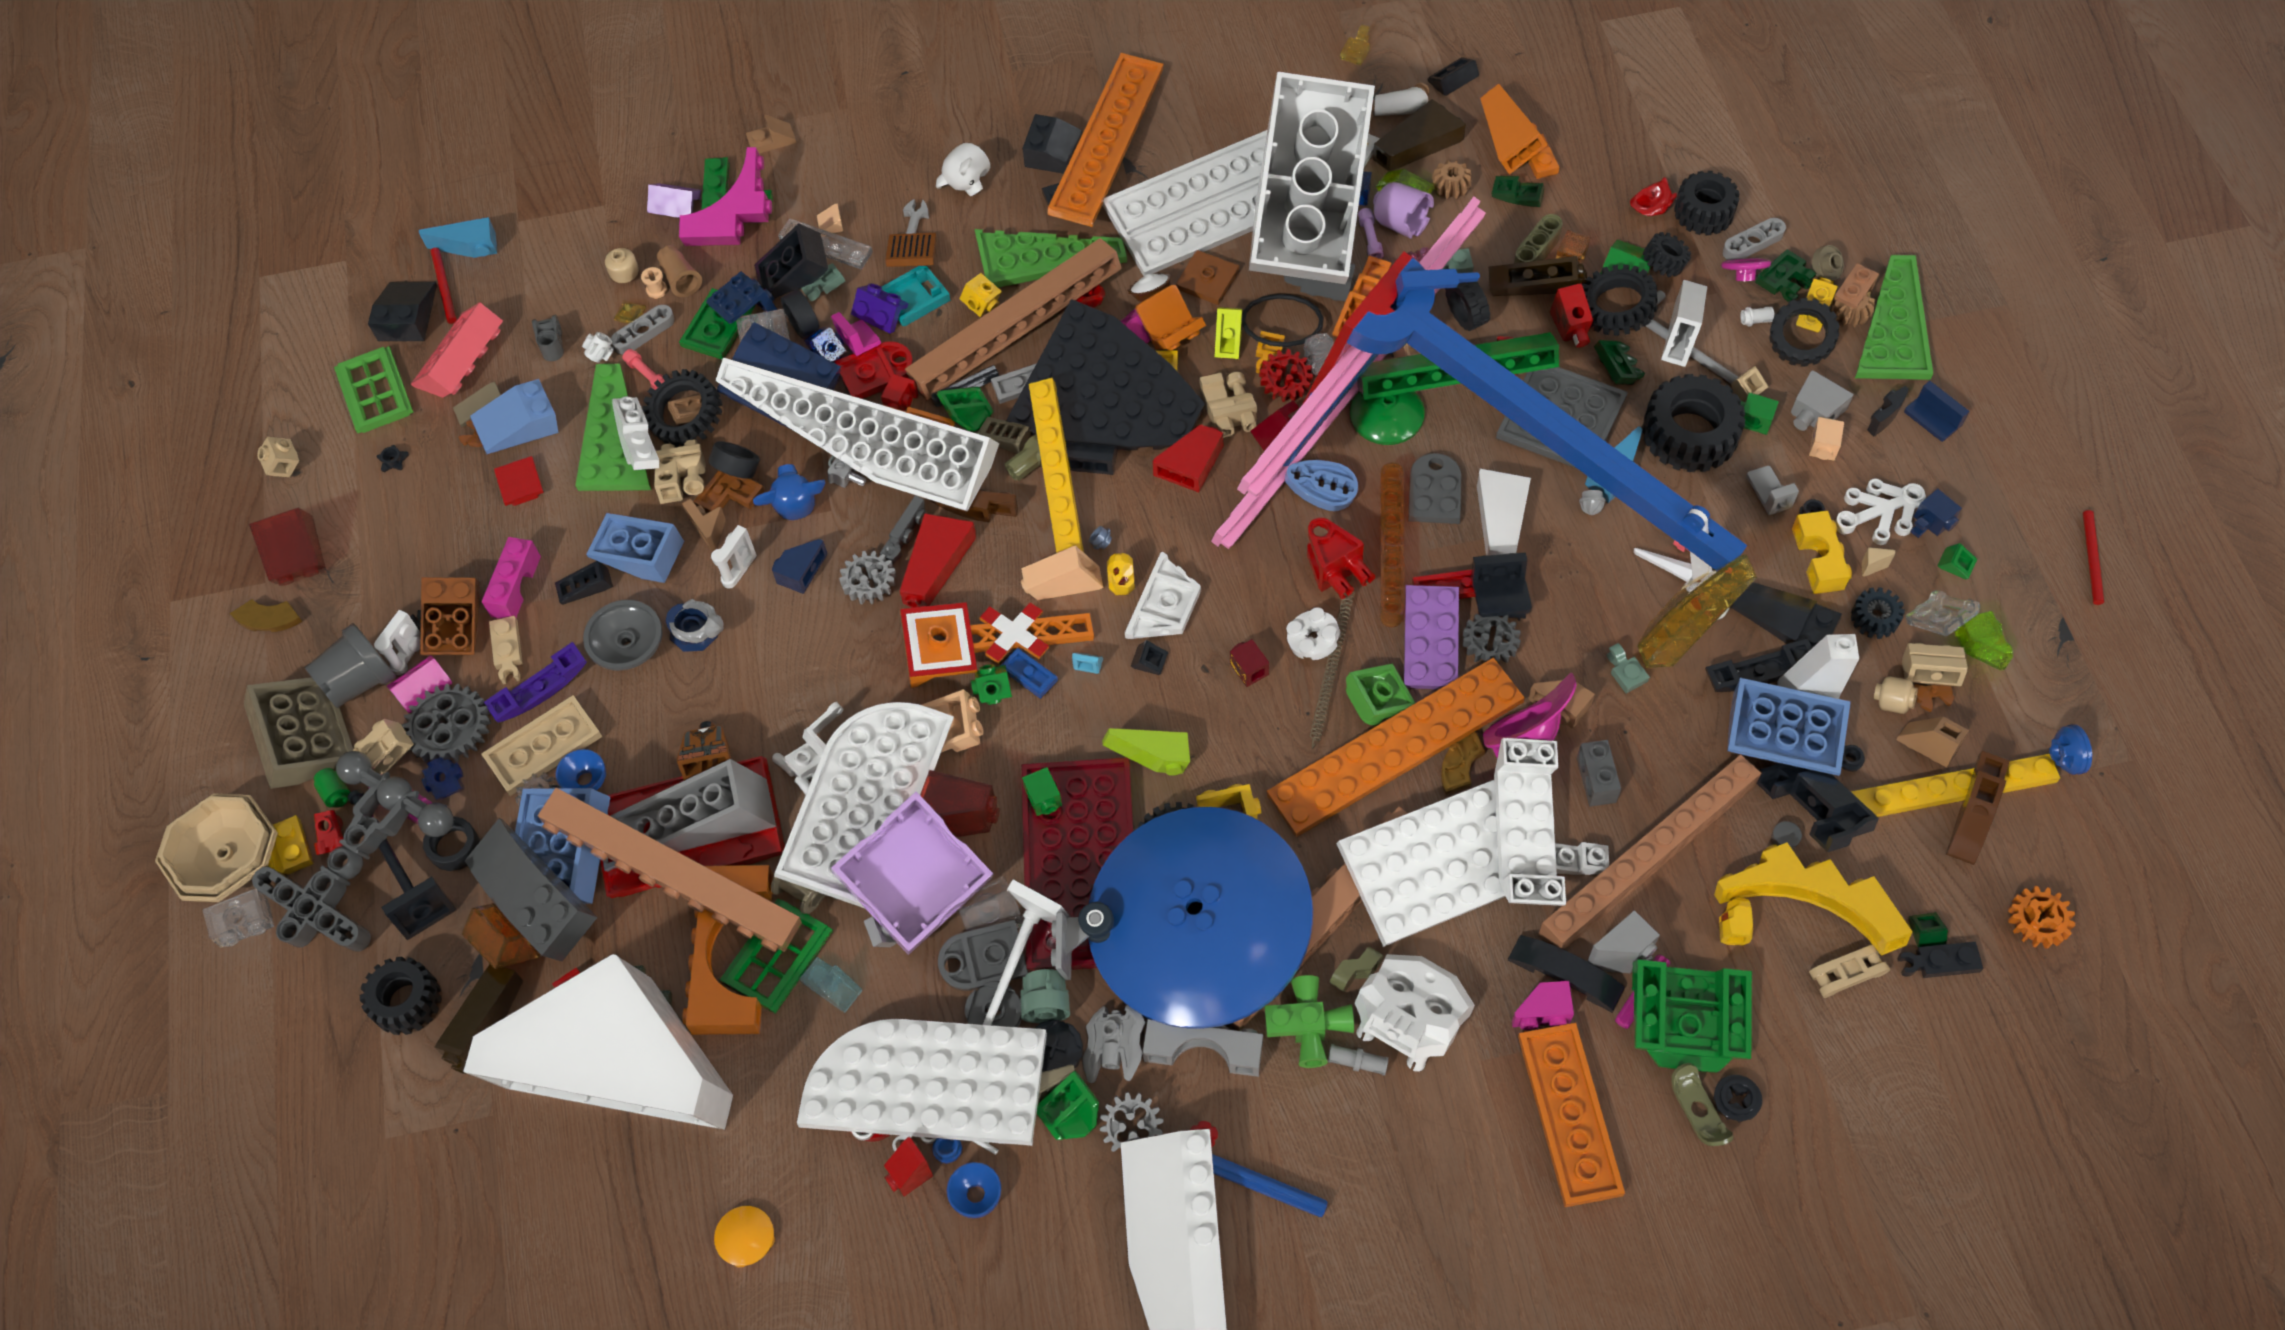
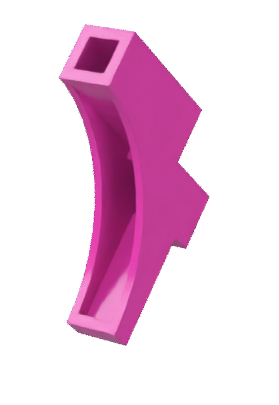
[679,147,772,246]

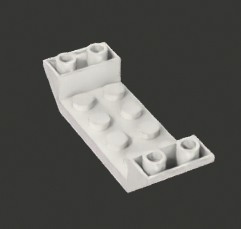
[1494,738,1566,906]

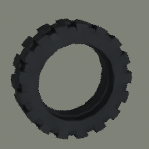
[1769,298,1840,367]

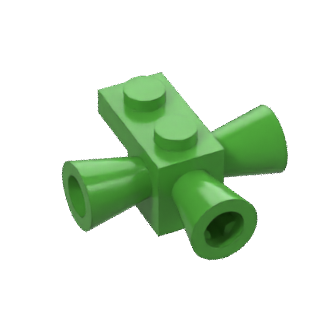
[1265,975,1354,1068]

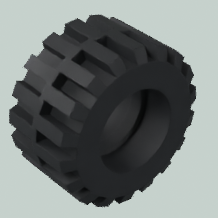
[1674,171,1740,236]
[360,957,442,1035]

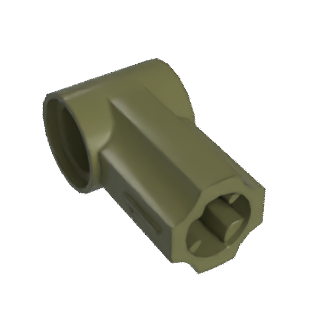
[1004,435,1042,481]

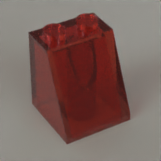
[249,507,326,586]
[920,770,1000,837]

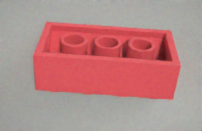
[411,302,503,398]

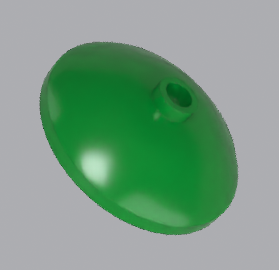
[1350,391,1425,445]

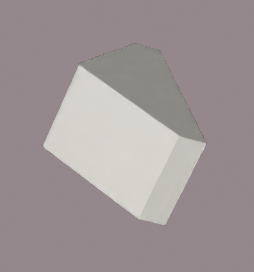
[1249,72,1375,284]
[463,954,733,1130]

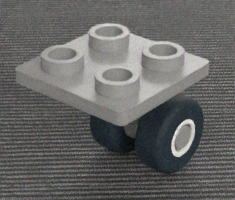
[1051,902,1114,980]

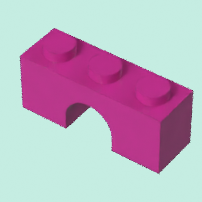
[482,537,541,619]

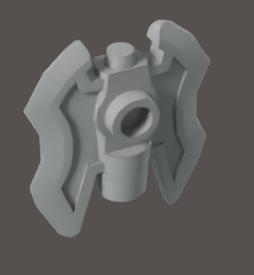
[1082,1005,1145,1083]

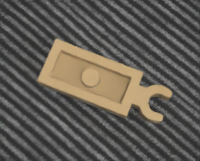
[489,616,523,684]

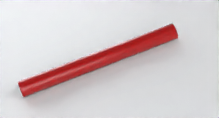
[430,248,457,324]
[2082,510,2105,605]

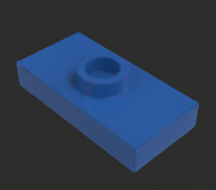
[1000,648,1058,699]

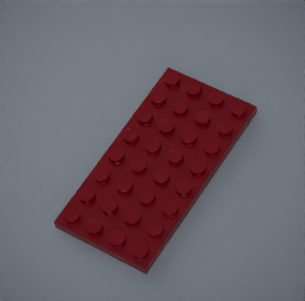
[1021,757,1133,972]

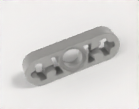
[1723,218,1786,260]
[611,305,675,355]

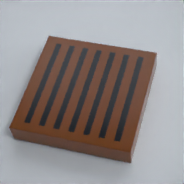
[885,233,937,267]

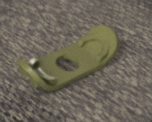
[1671,1063,1734,1147]

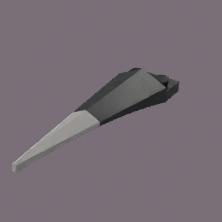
[1634,548,1842,648]

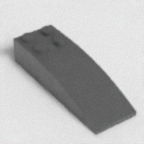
[465,818,598,962]

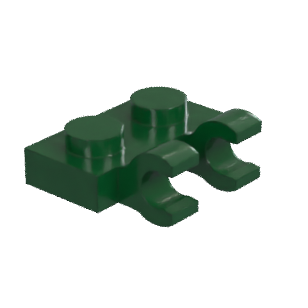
[1755,249,1816,302]

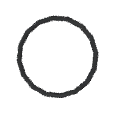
[1242,294,1324,347]

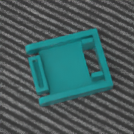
[882,266,951,326]

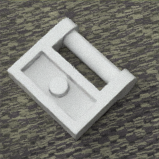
[711,525,757,588]
[374,610,421,675]

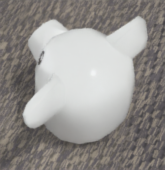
[936,143,991,196]

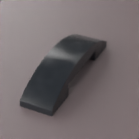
[1705,638,1812,692]
[1508,935,1625,1013]

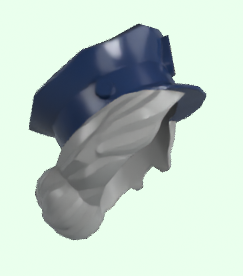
[666,599,724,652]

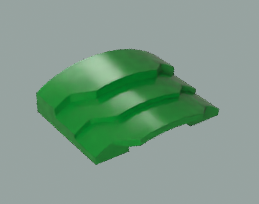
[1632,960,1752,1073]

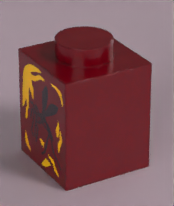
[1230,639,1269,687]

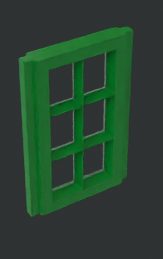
[720,898,833,1014]

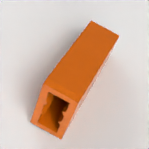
[1480,84,1547,175]

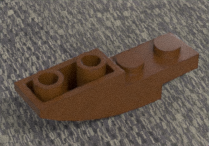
[930,489,1018,522]
[1946,751,2010,865]

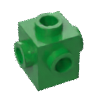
[971,664,1012,705]

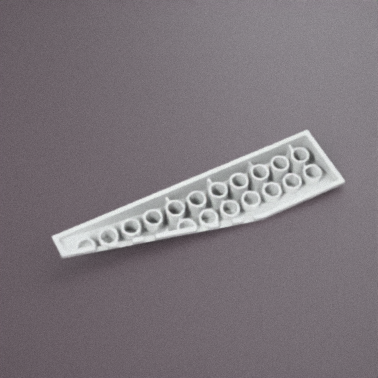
[716,358,999,511]
[1121,1129,1227,1330]

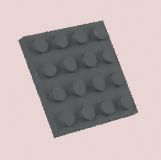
[1496,367,1628,468]

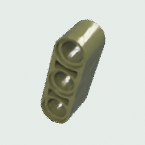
[1514,214,1563,263]

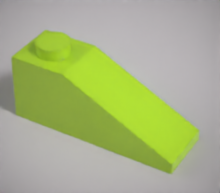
[1102,728,1190,776]

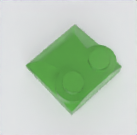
[1346,663,1415,726]

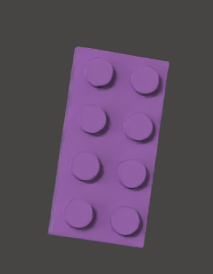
[1404,585,1459,689]

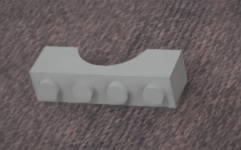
[1143,1020,1263,1077]

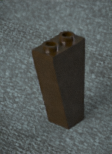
[1373,99,1466,172]
[1488,256,1587,296]
[434,963,523,1074]

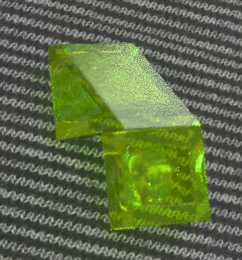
[1376,169,1435,194]

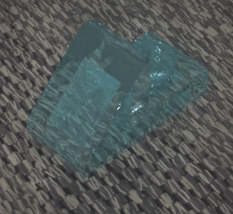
[799,957,863,1013]

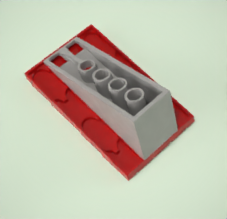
[600,756,785,898]

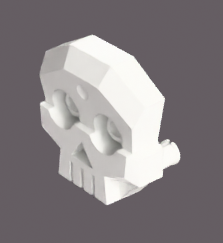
[1355,954,1475,1071]

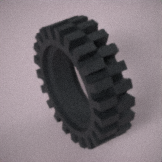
[1582,264,1658,336]
[642,369,722,447]

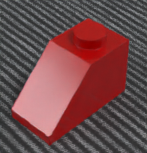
[884,1136,933,1197]

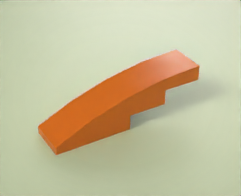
[1332,256,1392,337]

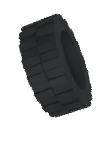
[1445,282,1490,331]

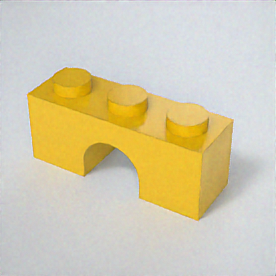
[1792,511,1852,594]

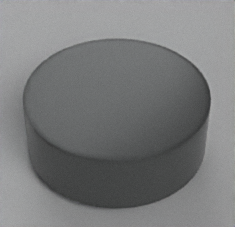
[1771,821,1802,850]

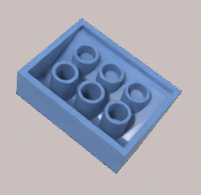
[1727,678,1850,776]
[515,788,610,904]

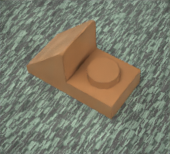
[746,115,797,154]
[682,499,726,551]

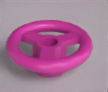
[1721,258,1771,281]

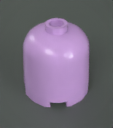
[1373,182,1434,239]

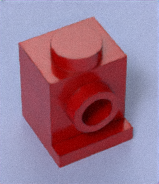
[881,374,918,411]

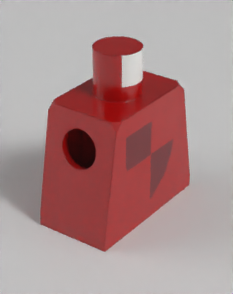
[1550,283,1593,348]

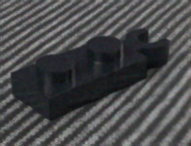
[1897,941,1984,978]

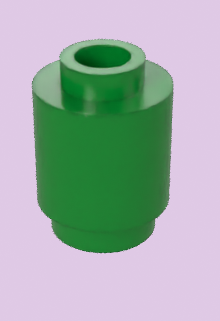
[313,768,350,808]

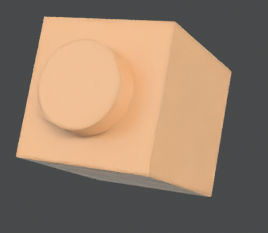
[1809,417,1844,461]

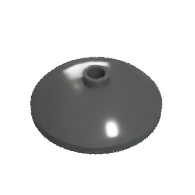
[583,600,662,671]

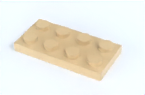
[481,695,602,796]

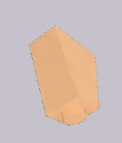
[1021,546,1104,600]

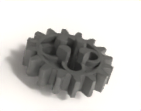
[1462,614,1521,664]

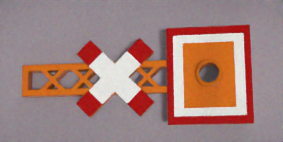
[900,602,1094,688]

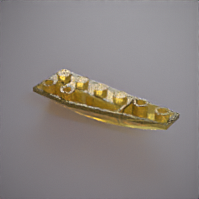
[1637,554,1757,668]

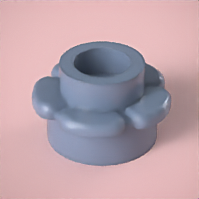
[1089,526,1112,549]

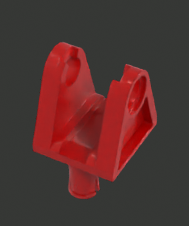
[1307,518,1375,599]

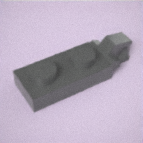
[880,495,926,564]

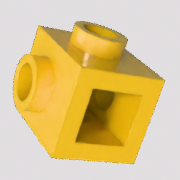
[959,273,1002,317]

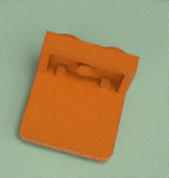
[1136,285,1206,351]

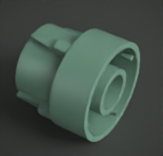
[1020,969,1070,1024]

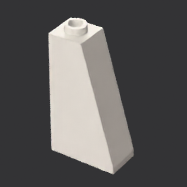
[1661,280,1707,367]
[1477,469,1531,556]
[1777,634,1859,699]

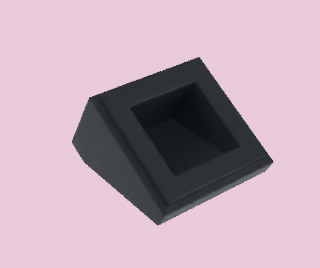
[1131,640,1168,675]

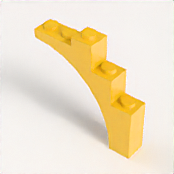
[1714,842,1913,956]

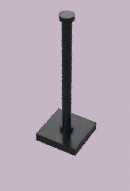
[348,789,457,940]

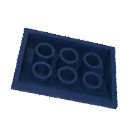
[717,322,841,431]

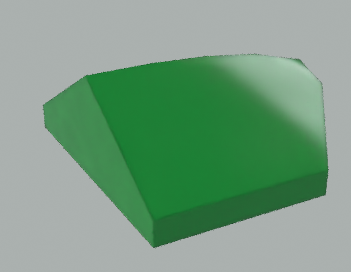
[1600,239,1651,274]
[937,387,994,432]
[1037,1071,1099,1140]

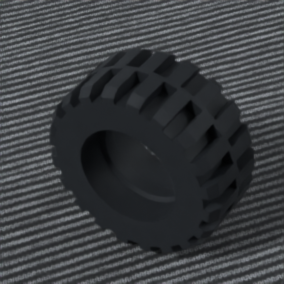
[1642,374,1745,473]

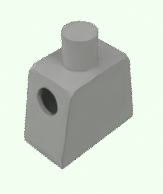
[1791,370,1854,431]

